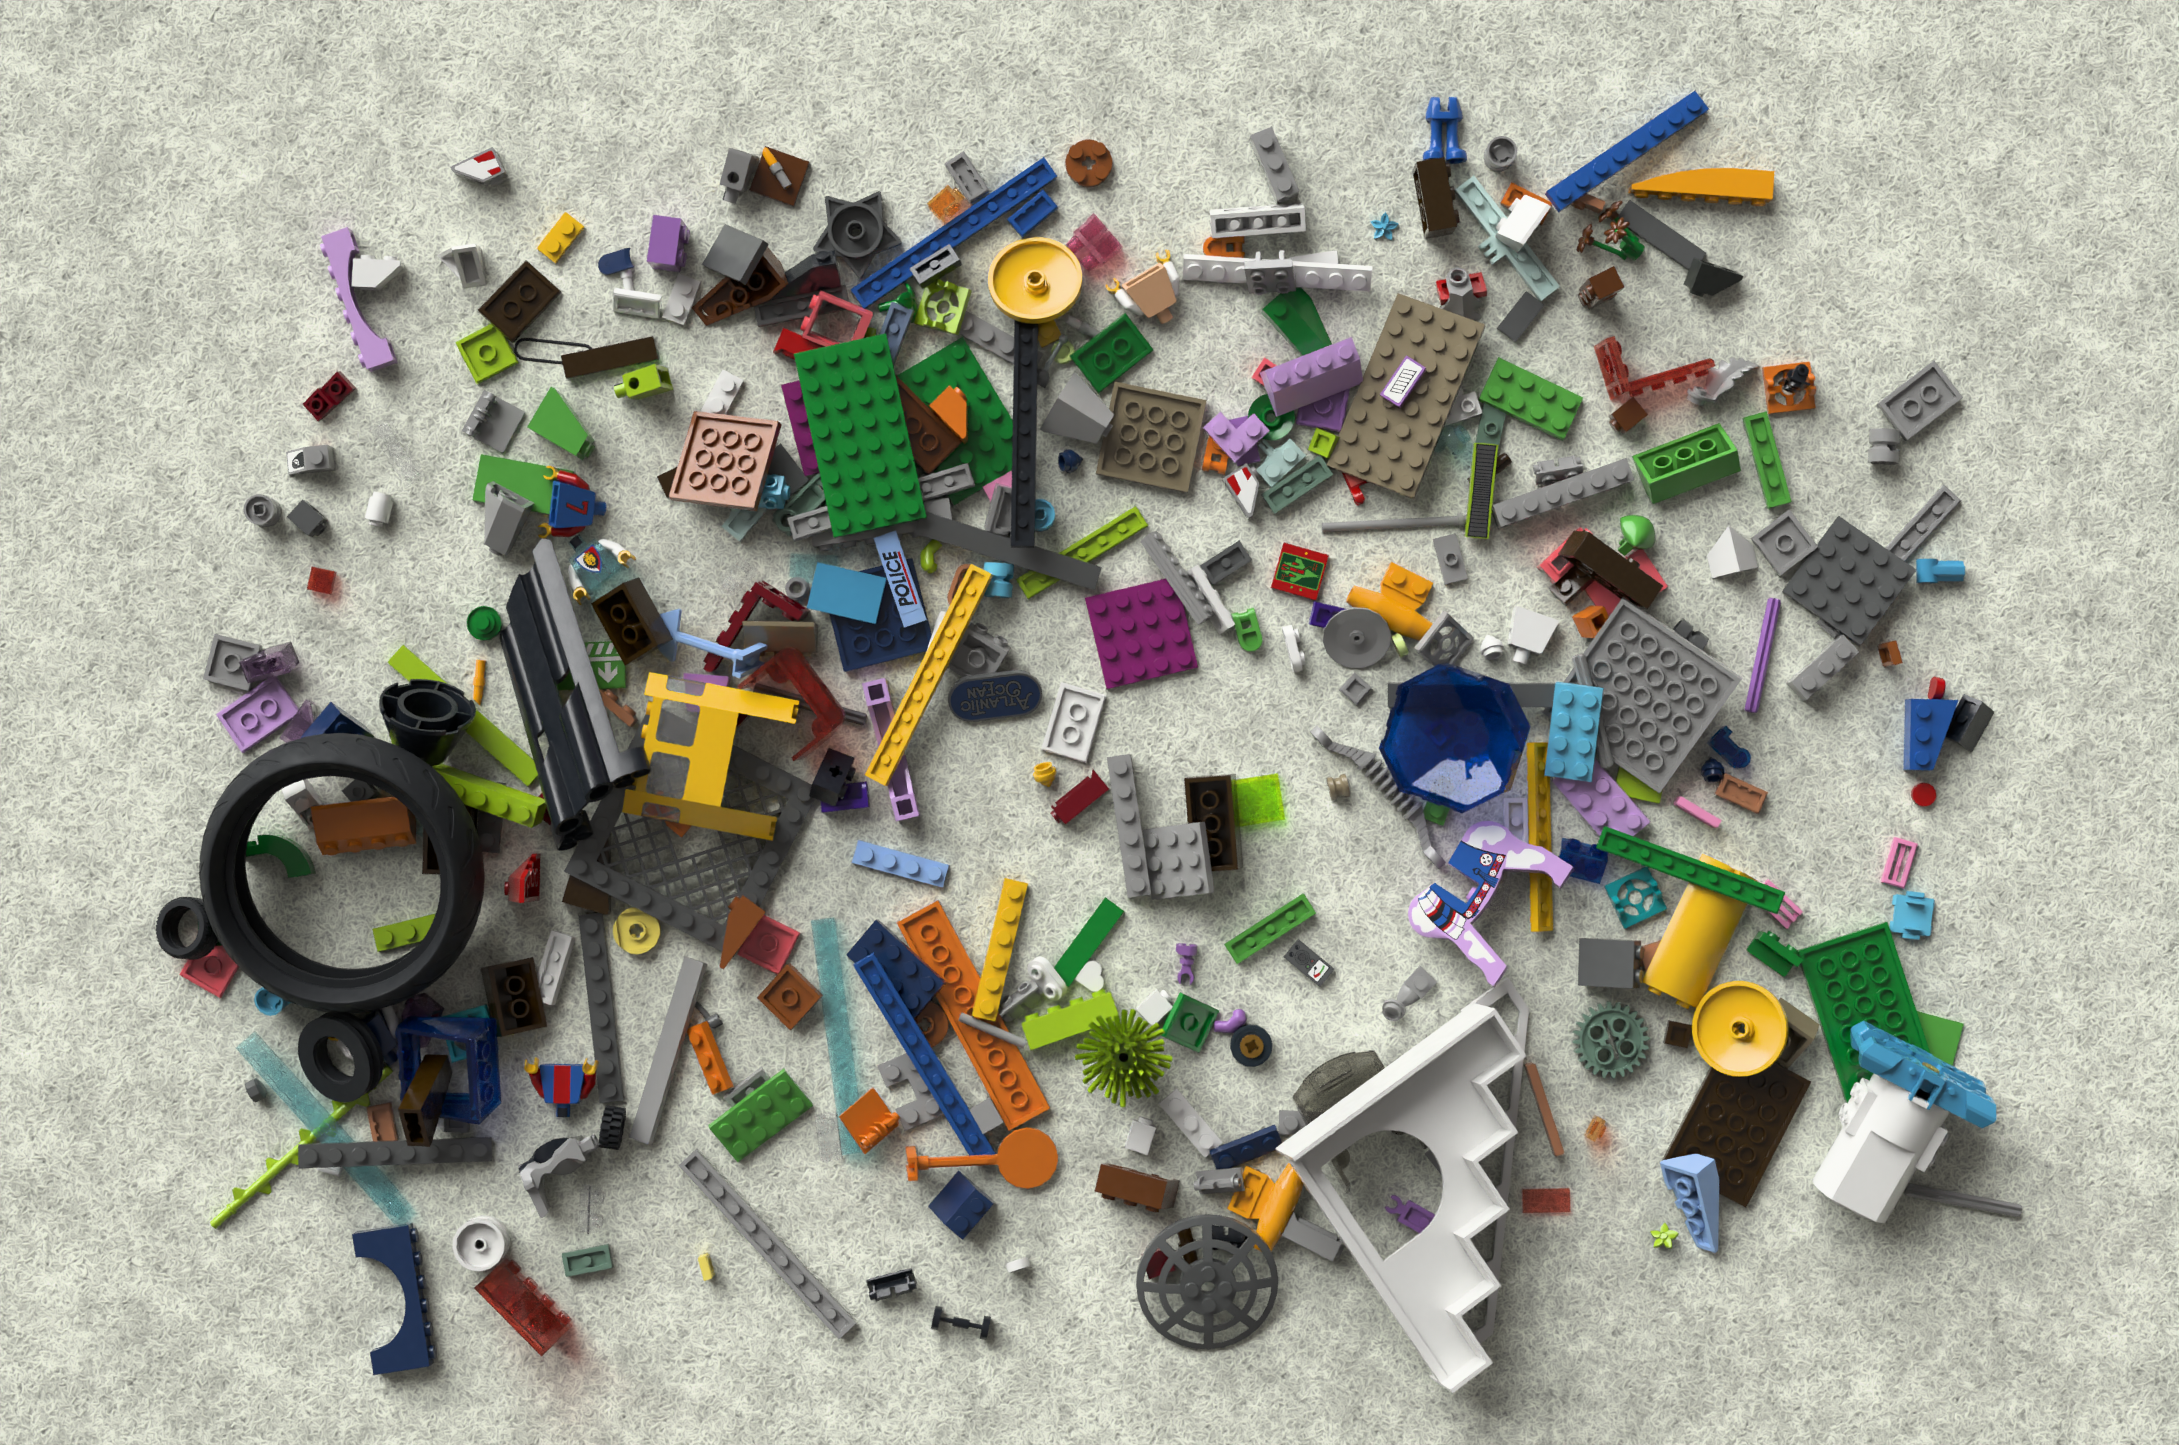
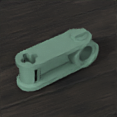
[772,473,826,537]

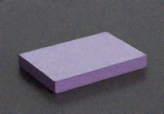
[216,676,302,753]

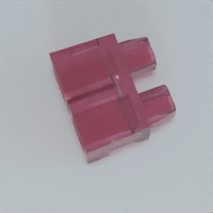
[1066,213,1123,272]

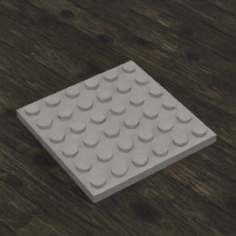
[1542,597,1742,793]

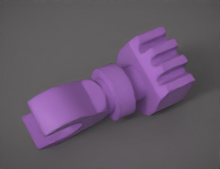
[1176,943,1197,985]

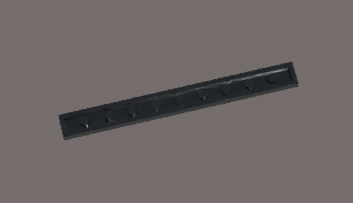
[1011,320,1038,548]

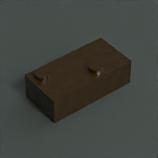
[1558,530,1663,610]
[1184,774,1243,871]

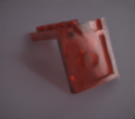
[1593,336,1715,400]

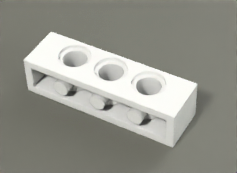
[1210,203,1306,238]

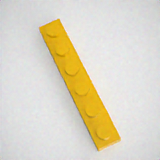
[972,878,1028,1022]

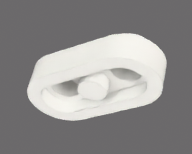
[1282,625,1306,673]
[1028,957,1067,1001]

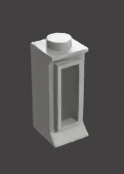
[1282,1211,1345,1261]

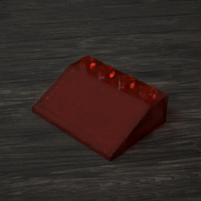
[474,1258,573,1357]

